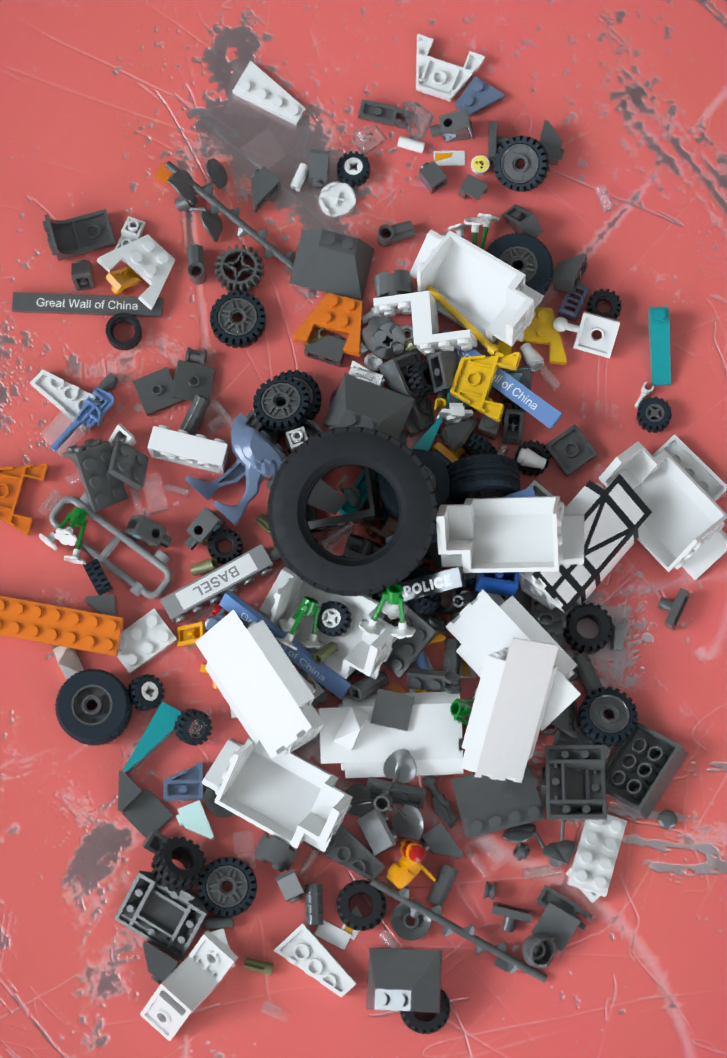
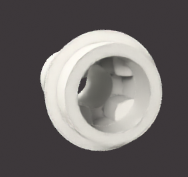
[520,343,544,371]
[517,448,547,470]

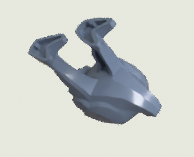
[185,413,286,526]

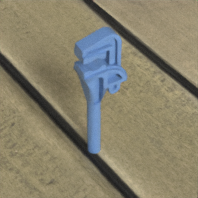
[50,387,114,452]

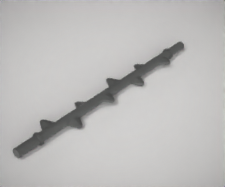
[165,161,294,270]
[370,877,547,983]

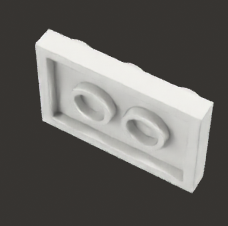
[117,609,177,675]

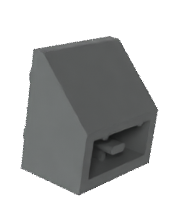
[357,809,398,857]

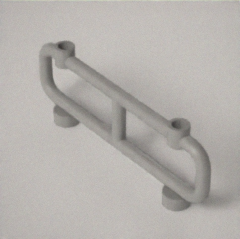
[49,493,173,599]

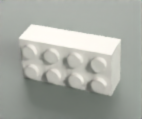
[147,425,230,475]

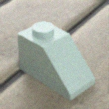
[176,800,215,840]

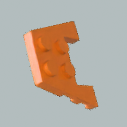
[292,293,364,357]
[0,463,49,536]

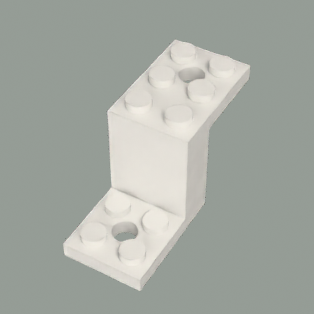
[373,291,478,356]
[140,931,238,1041]

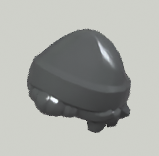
[522,932,557,969]

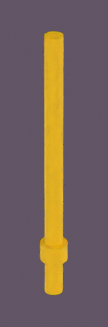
[426,285,502,356]

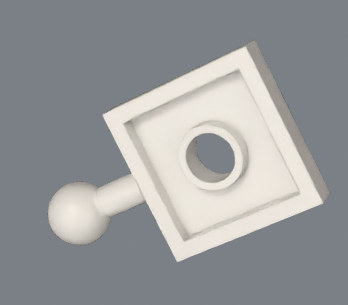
[553,311,621,358]

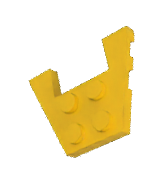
[497,307,567,365]
[450,352,522,423]

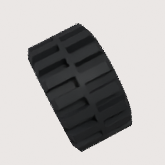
[563,603,613,654]
[151,837,206,892]
[336,879,386,931]
[400,989,451,1034]

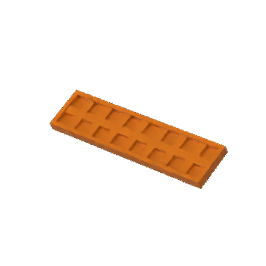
[0,595,124,656]

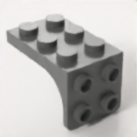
[43,209,116,261]
[62,438,128,512]
[383,605,448,678]

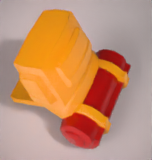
[386,839,436,890]

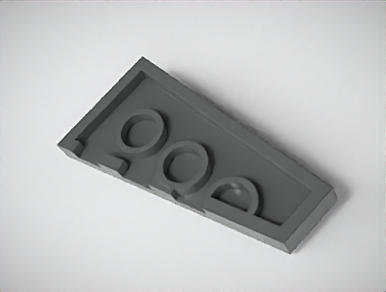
[302,825,386,881]

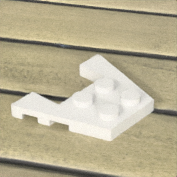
[416,34,485,102]
[97,235,176,310]

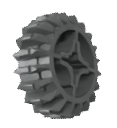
[214,244,265,293]

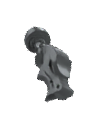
[422,775,459,828]

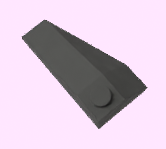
[378,349,435,430]

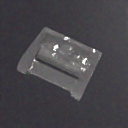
[127,473,169,516]
[460,833,512,881]

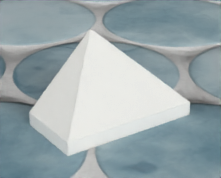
[53,646,84,680]
[334,706,369,750]

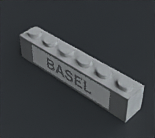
[160,544,274,623]

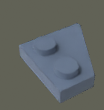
[455,76,504,116]
[163,762,203,801]

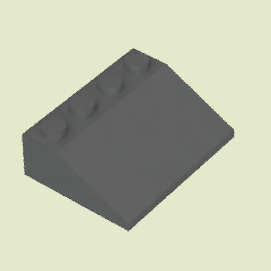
[605,722,688,820]
[451,762,545,838]

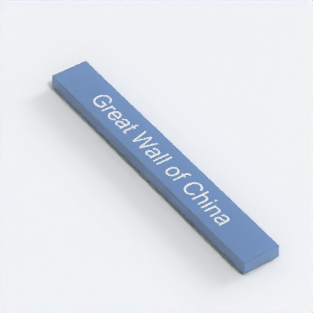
[443,329,563,430]
[219,590,351,699]

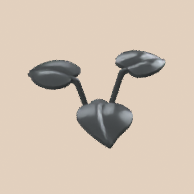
[167,158,227,242]
[345,749,424,840]
[501,820,577,866]

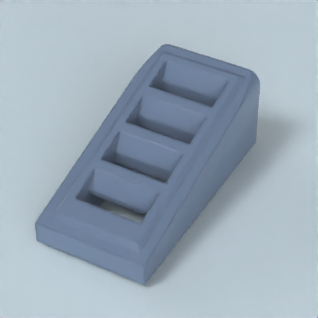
[558,284,590,322]

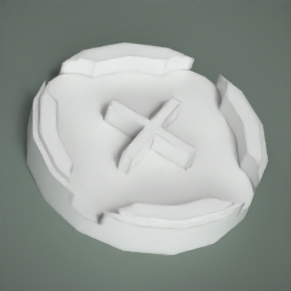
[319,181,356,218]

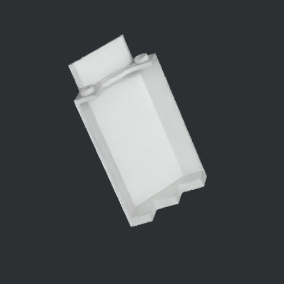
[319,692,463,778]

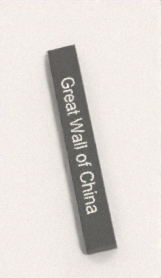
[12,292,163,318]

